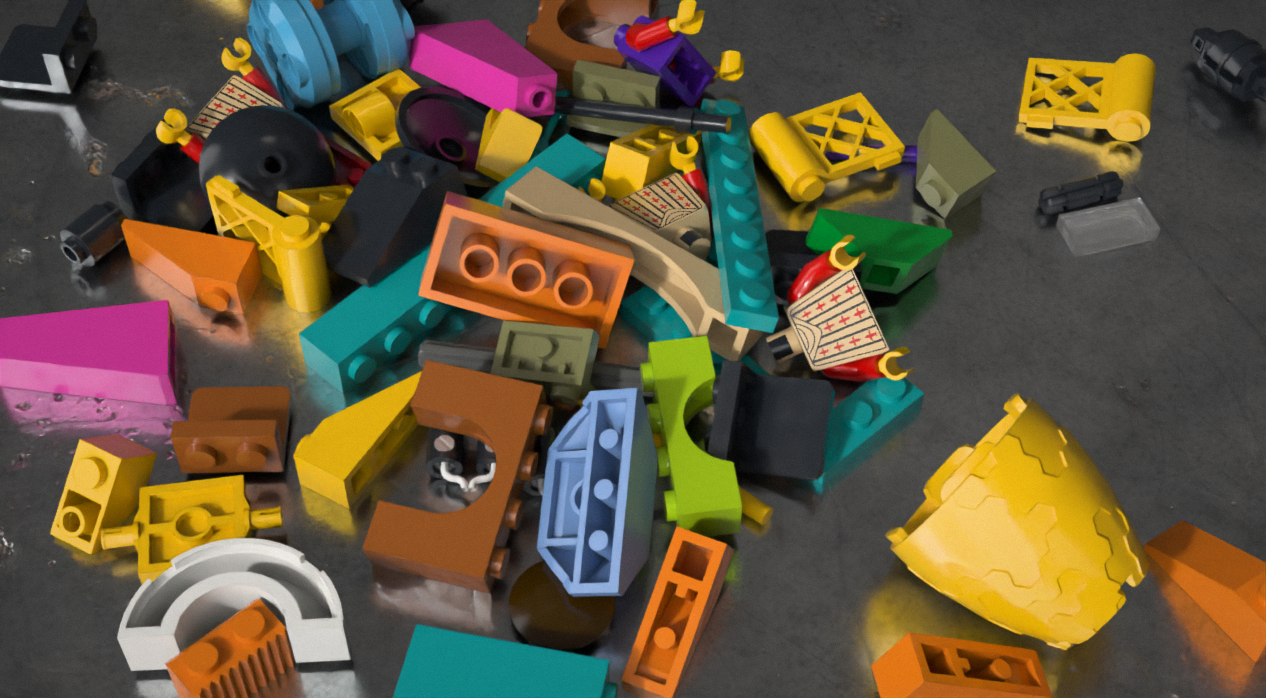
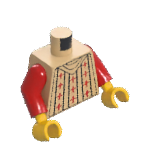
[156,38,289,167]
[578,136,713,260]
[766,235,915,382]

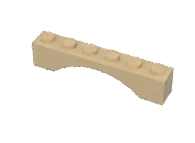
[502,166,764,361]

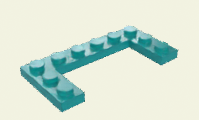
[620,237,925,485]

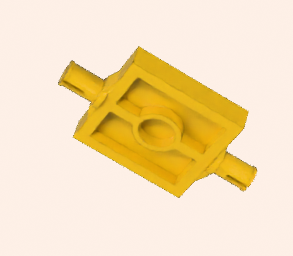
[101,475,284,584]

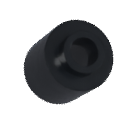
[60,201,128,267]

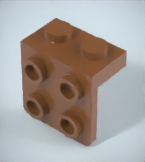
[170,386,292,473]

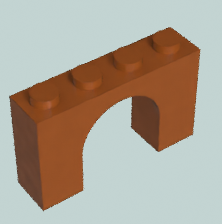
[524,0,659,98]
[362,360,553,594]

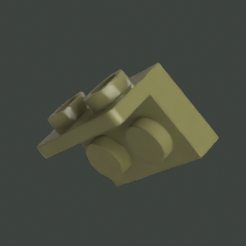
[567,60,661,138]
[490,320,600,405]

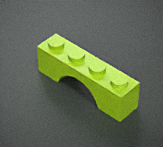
[640,336,743,537]

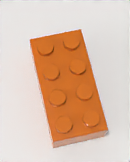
[418,191,635,349]

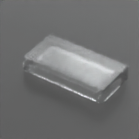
[1056,197,1161,257]

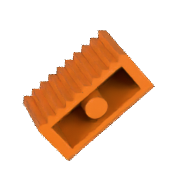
[165,598,295,698]

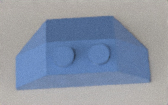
[537,388,658,597]

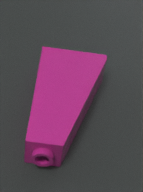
[409,19,558,118]
[0,300,177,405]

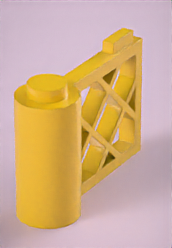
[1019,53,1156,142]
[749,92,905,202]
[206,175,332,312]

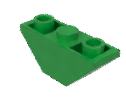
[806,208,953,294]

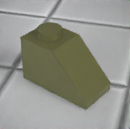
[916,109,996,219]

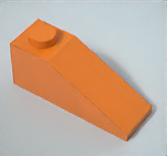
[121,219,263,314]
[1144,520,1266,664]
[621,526,735,698]
[871,632,1053,698]

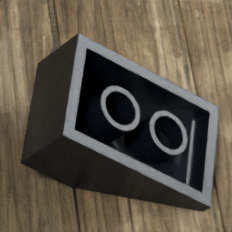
[322,146,468,288]

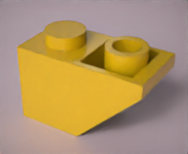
[50,434,157,555]

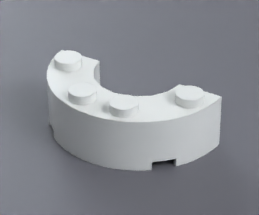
[117,538,351,671]

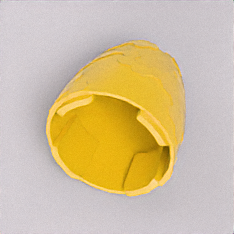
[885,393,1149,650]

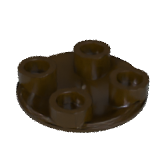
[509,560,615,651]

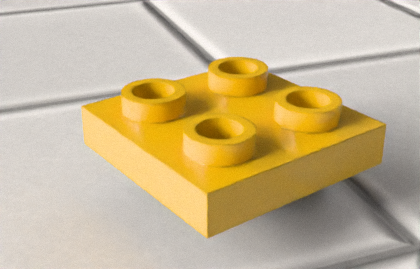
[329,69,421,161]

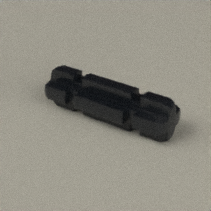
[1038,171,1123,215]

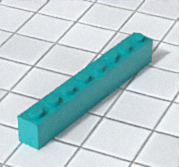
[299,134,606,394]

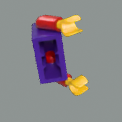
[614,0,745,107]

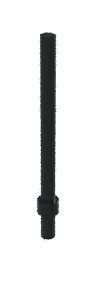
[554,96,732,134]

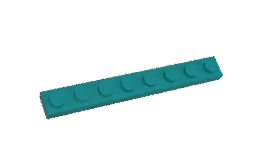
[699,98,779,333]

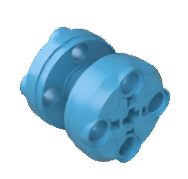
[247,0,415,110]

